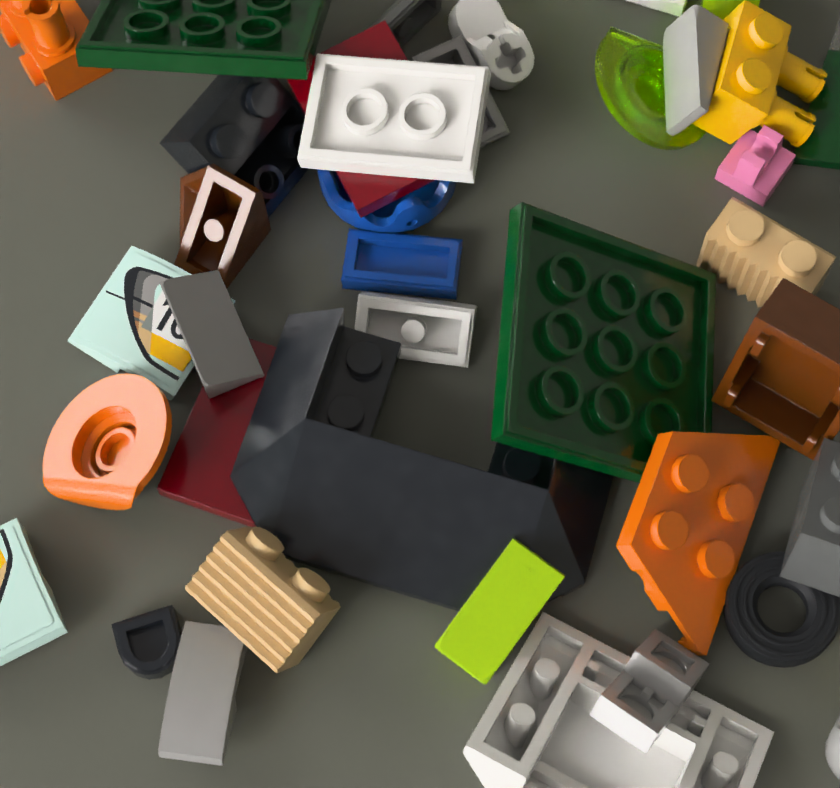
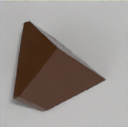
[174,164,271,289]

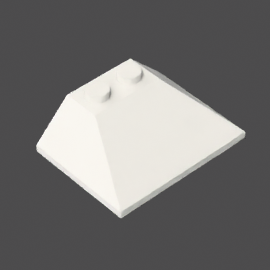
[463,612,774,788]

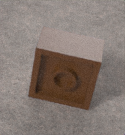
[711,278,840,461]

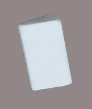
[354,291,477,368]

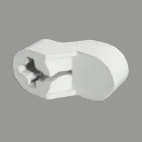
[448,0,534,91]

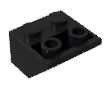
[160,75,308,218]

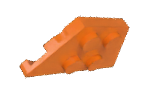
[616,431,781,656]

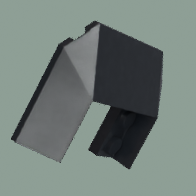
[230,308,614,611]

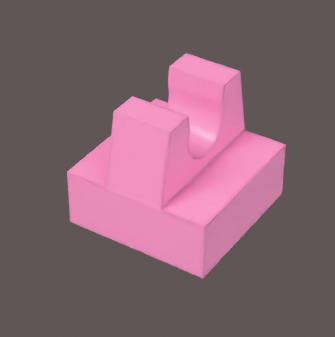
[715,125,796,207]

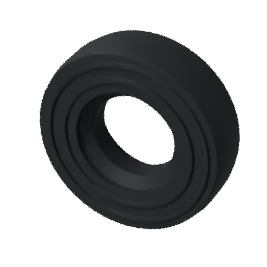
[723,551,840,667]

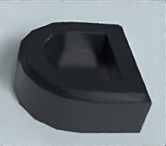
[111,605,182,679]

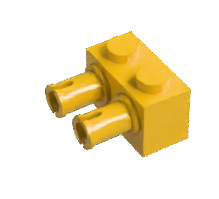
[692,0,827,147]

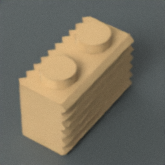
[696,197,836,308]
[185,526,341,673]

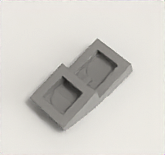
[158,621,248,766]
[589,629,710,754]

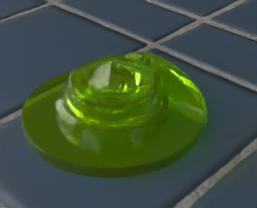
[595,26,706,150]

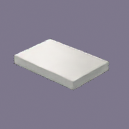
[297,53,491,183]

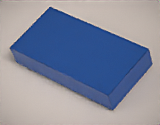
[341,229,463,300]

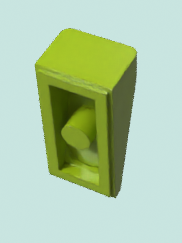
[434,538,566,685]

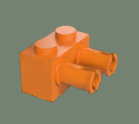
[0,0,113,101]

